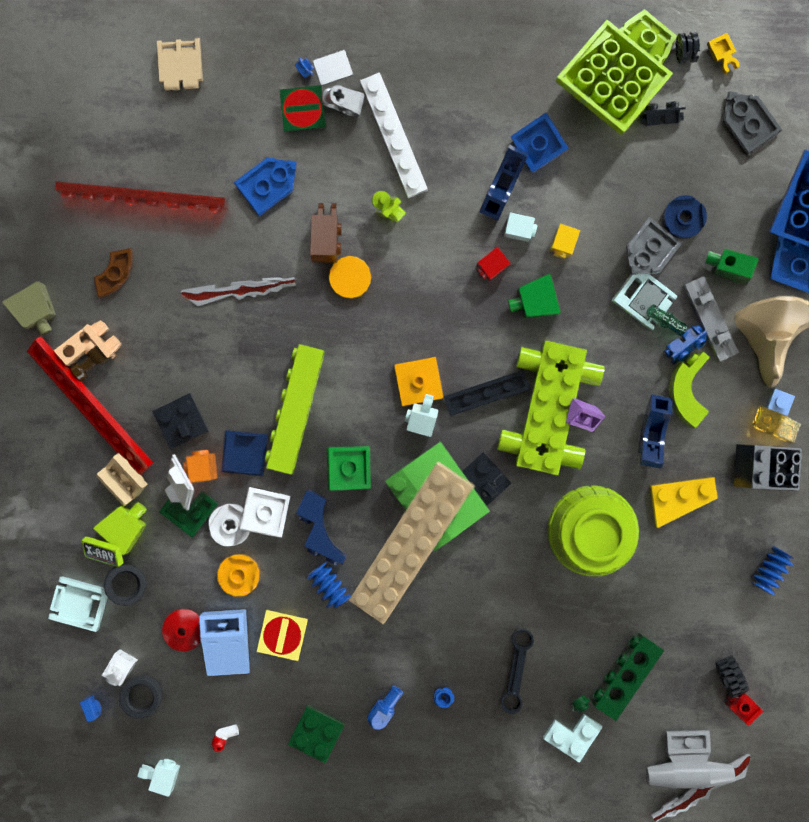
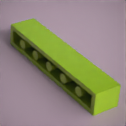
[265,344,325,474]

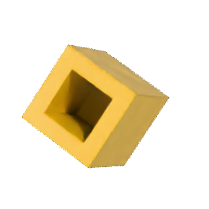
[549,223,580,259]

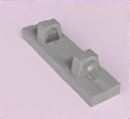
[683,276,739,362]

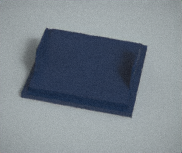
[221,430,268,476]

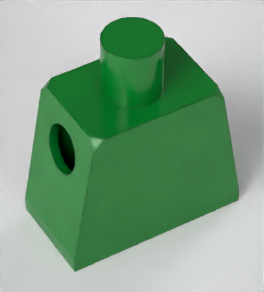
[705,249,759,286]
[508,274,561,318]

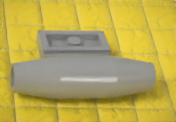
[646,730,735,789]

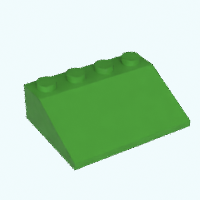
[385,441,490,551]

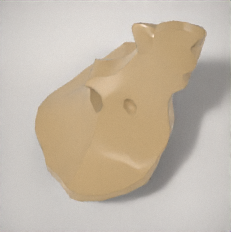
[734,297,809,387]

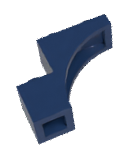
[296,489,347,565]

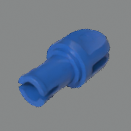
[367,685,404,730]

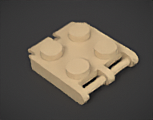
[157,38,203,91]

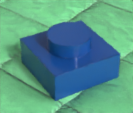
[80,695,101,722]

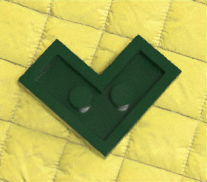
[159,491,219,538]

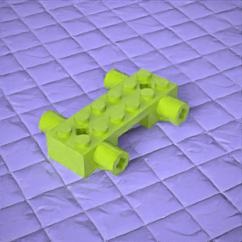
[497,340,605,475]

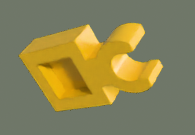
[706,33,740,75]

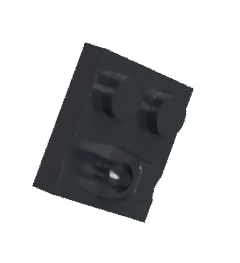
[152,393,210,449]
[462,452,512,506]

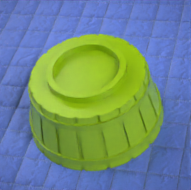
[547,486,639,577]

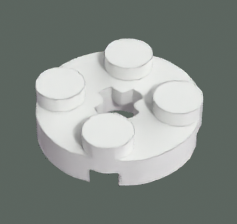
[209,504,250,546]

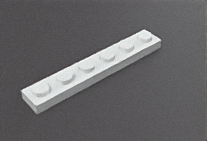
[360,72,428,198]

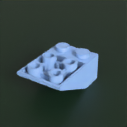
[200,609,250,676]

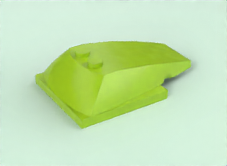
[555,9,677,136]

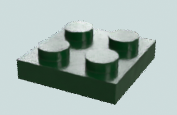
[288,705,345,764]

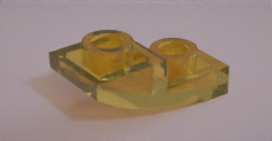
[752,406,801,443]

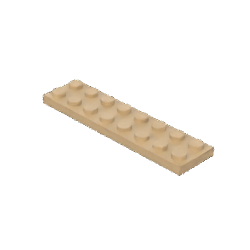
[349,462,474,625]

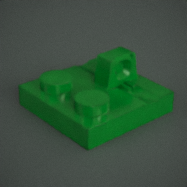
[326,446,371,491]

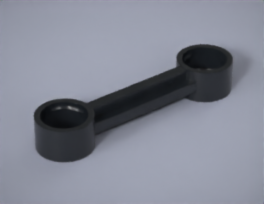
[500,628,534,714]

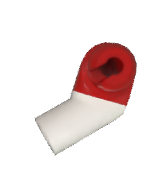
[211,724,239,752]

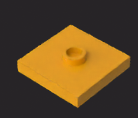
[394,357,444,406]

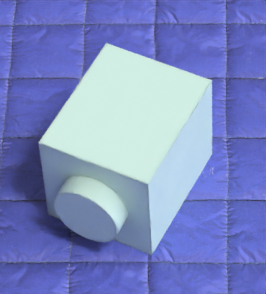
[504,213,537,242]

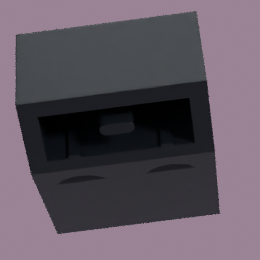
[734,444,802,490]

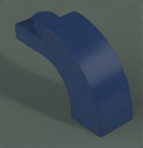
[479,145,529,221]
[638,394,673,469]

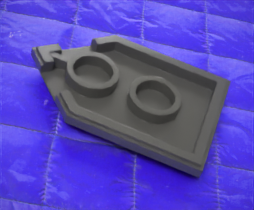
[723,91,782,155]
[626,217,682,275]

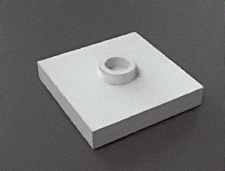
[239,487,290,538]

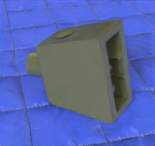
[2,281,55,336]

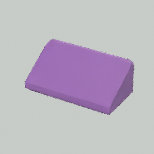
[566,398,605,432]

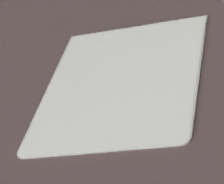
[313,50,353,85]

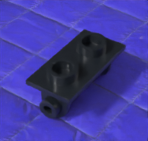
[640,101,686,126]

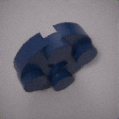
[663,195,707,239]

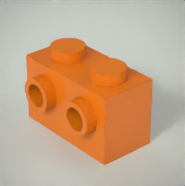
[184,450,218,483]

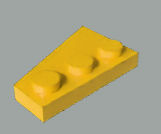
[650,477,717,528]

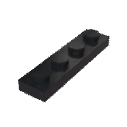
[443,370,531,416]

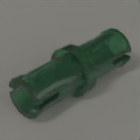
[646,304,688,336]

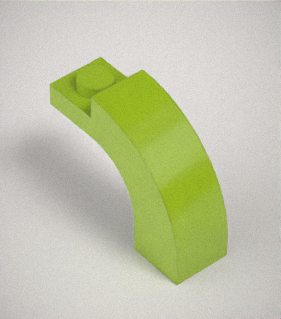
[669,352,709,428]

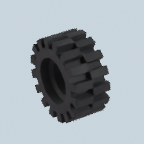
[715,655,749,698]

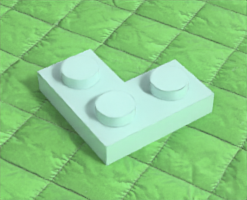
[543,713,602,762]

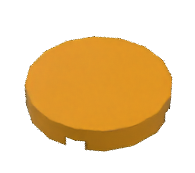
[329,256,371,299]
[217,554,260,597]

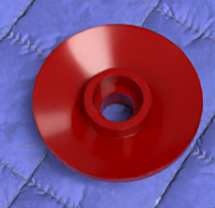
[162,609,201,652]

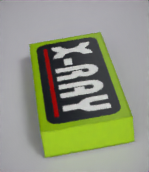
[81,536,123,567]

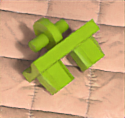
[372,191,406,222]

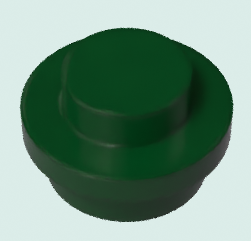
[570,695,591,714]

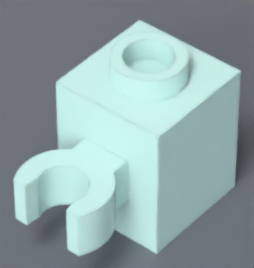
[405,394,438,437]
[137,759,180,797]

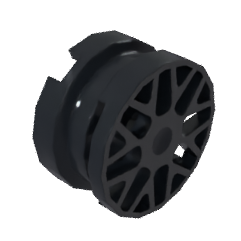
[675,32,700,64]

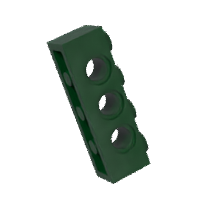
[592,633,664,721]

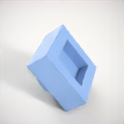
[765,389,795,416]

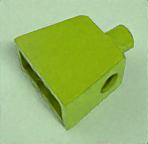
[93,502,147,555]

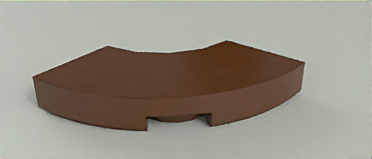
[94,248,133,298]

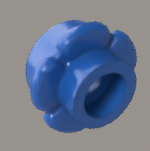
[295,58,314,78]
[434,687,454,708]

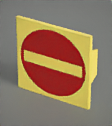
[257,610,308,661]

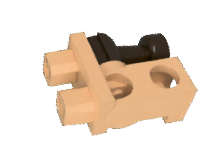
[54,320,122,381]

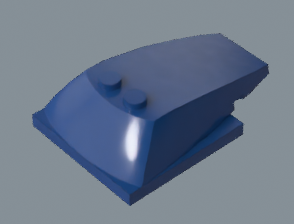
[768,150,809,293]

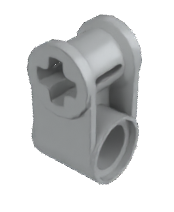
[321,85,365,117]

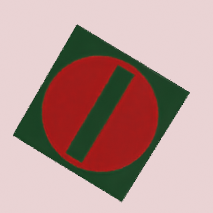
[279,85,326,132]

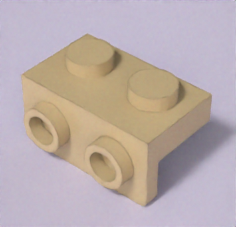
[96,453,147,506]

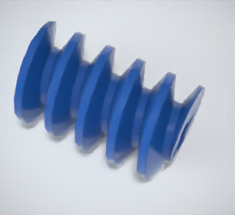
[751,546,794,595]
[306,561,351,609]

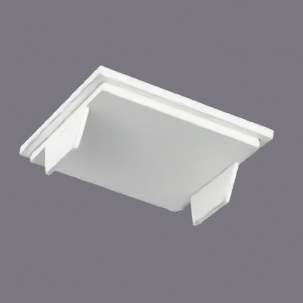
[165,455,194,511]

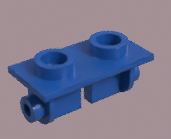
[664,325,707,365]

